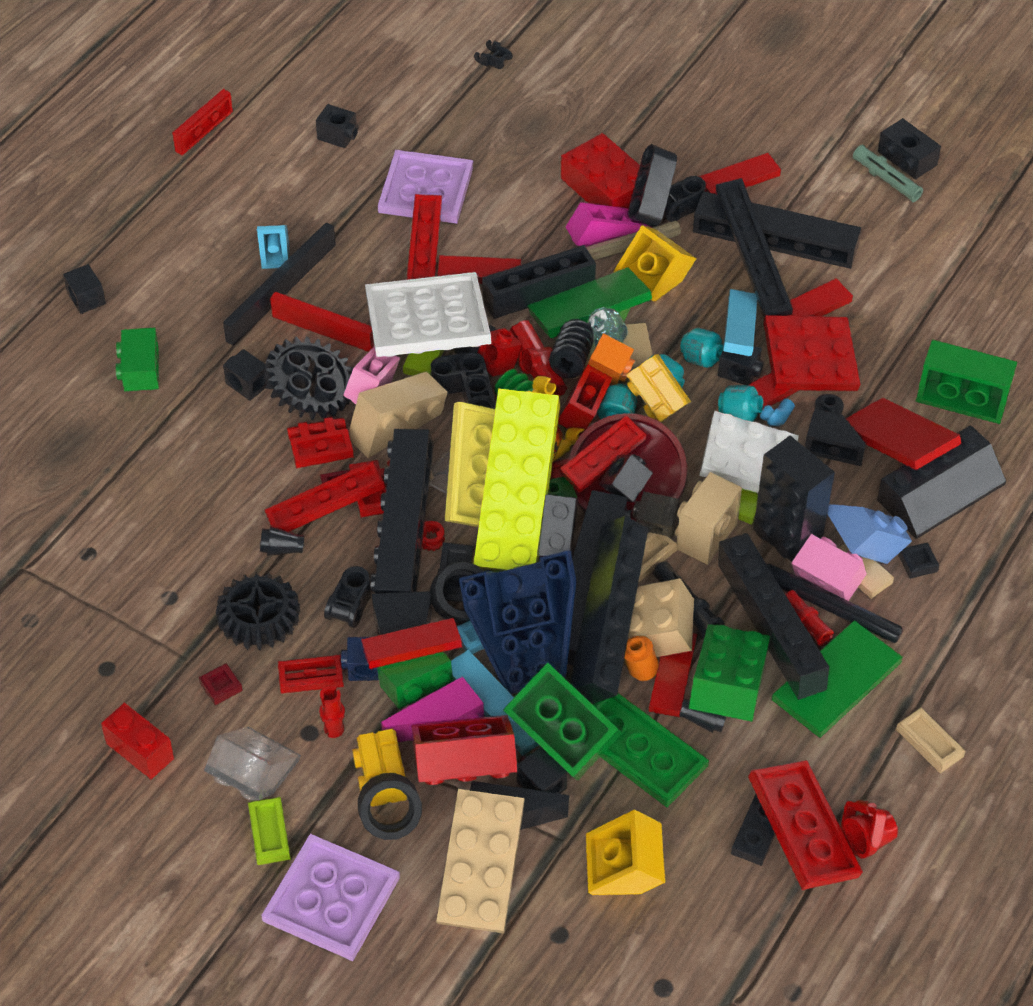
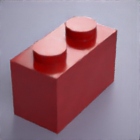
[558,364,612,435]
[101,702,174,780]

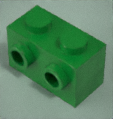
[116,327,159,392]
[377,652,453,709]

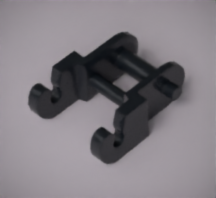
[474,40,513,69]

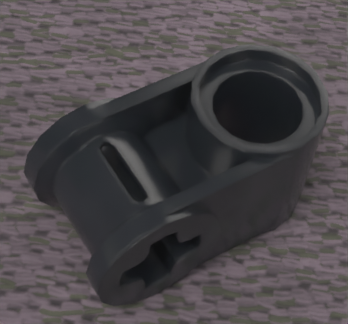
[664,176,706,222]
[324,566,371,628]

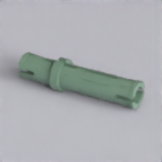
[852,144,924,202]

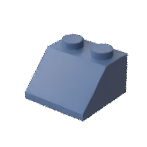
[827,504,912,564]

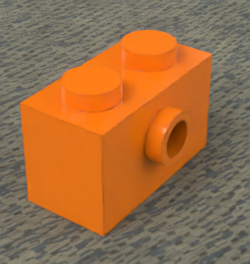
[588,333,635,386]

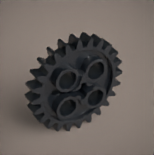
[263,336,353,420]

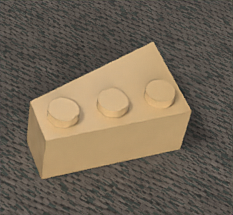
[348,372,448,458]

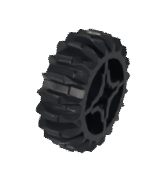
[216,571,300,650]

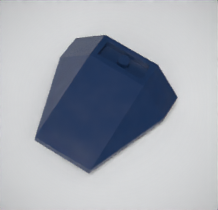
[459,551,576,695]

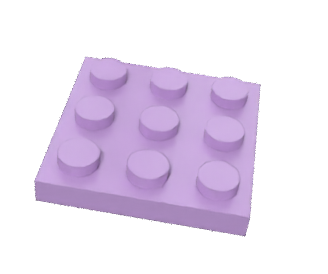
[378,150,473,224]
[261,834,400,961]

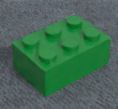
[916,339,1018,424]
[689,624,770,722]
[503,663,622,781]

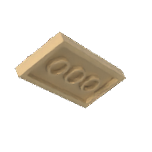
[436,789,525,933]

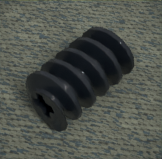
[549,319,594,379]

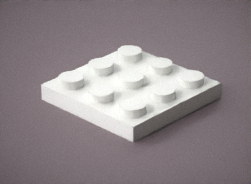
[699,411,799,493]

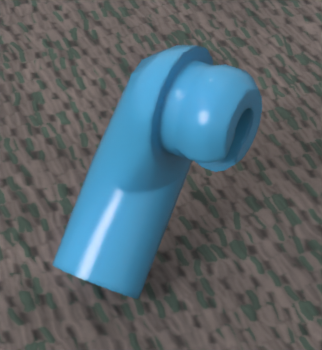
[760,399,795,427]

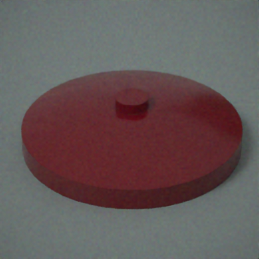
[569,413,687,527]

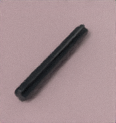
[767,563,903,643]

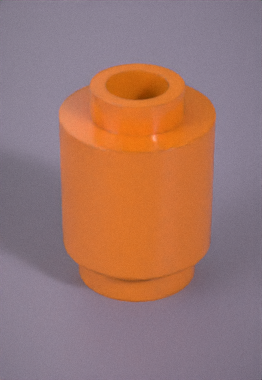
[624,636,659,681]

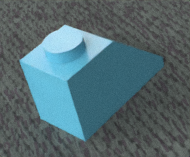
[257,225,289,269]

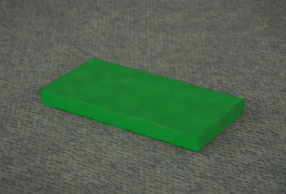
[528,267,652,338]
[772,620,903,738]
[592,693,709,808]

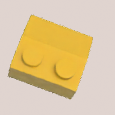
[613,225,697,301]
[586,809,665,895]

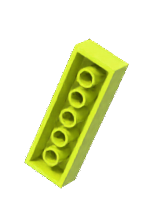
[473,389,560,572]

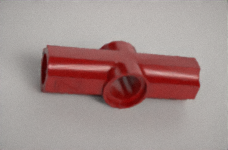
[510,320,567,397]

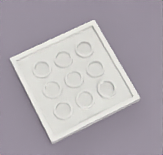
[365,272,491,357]

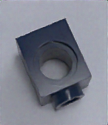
[341,637,379,681]

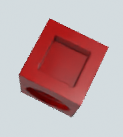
[477,328,523,377]

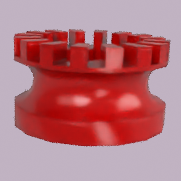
[422,521,445,551]

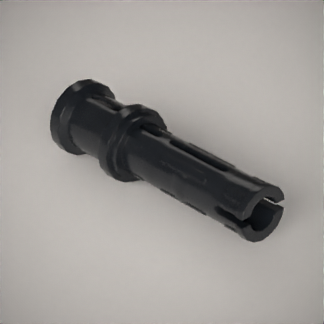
[653,561,725,640]

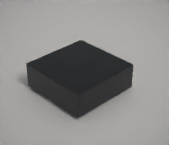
[898,542,940,579]

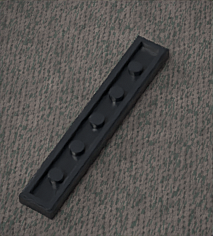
[716,178,793,318]
[223,222,336,346]

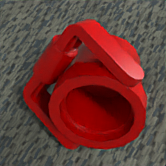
[841,799,898,859]

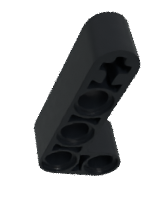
[431,352,496,409]

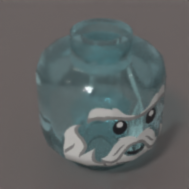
[587,307,628,346]

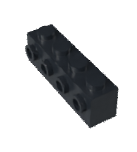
[482,245,596,319]

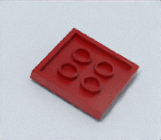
[763,315,861,391]

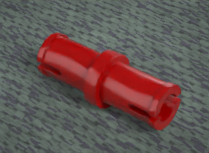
[785,590,834,646]
[319,686,345,738]

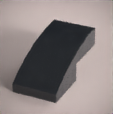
[437,542,474,603]

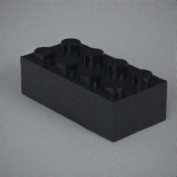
[753,436,835,562]

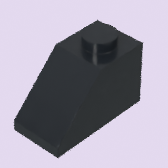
[805,409,866,466]

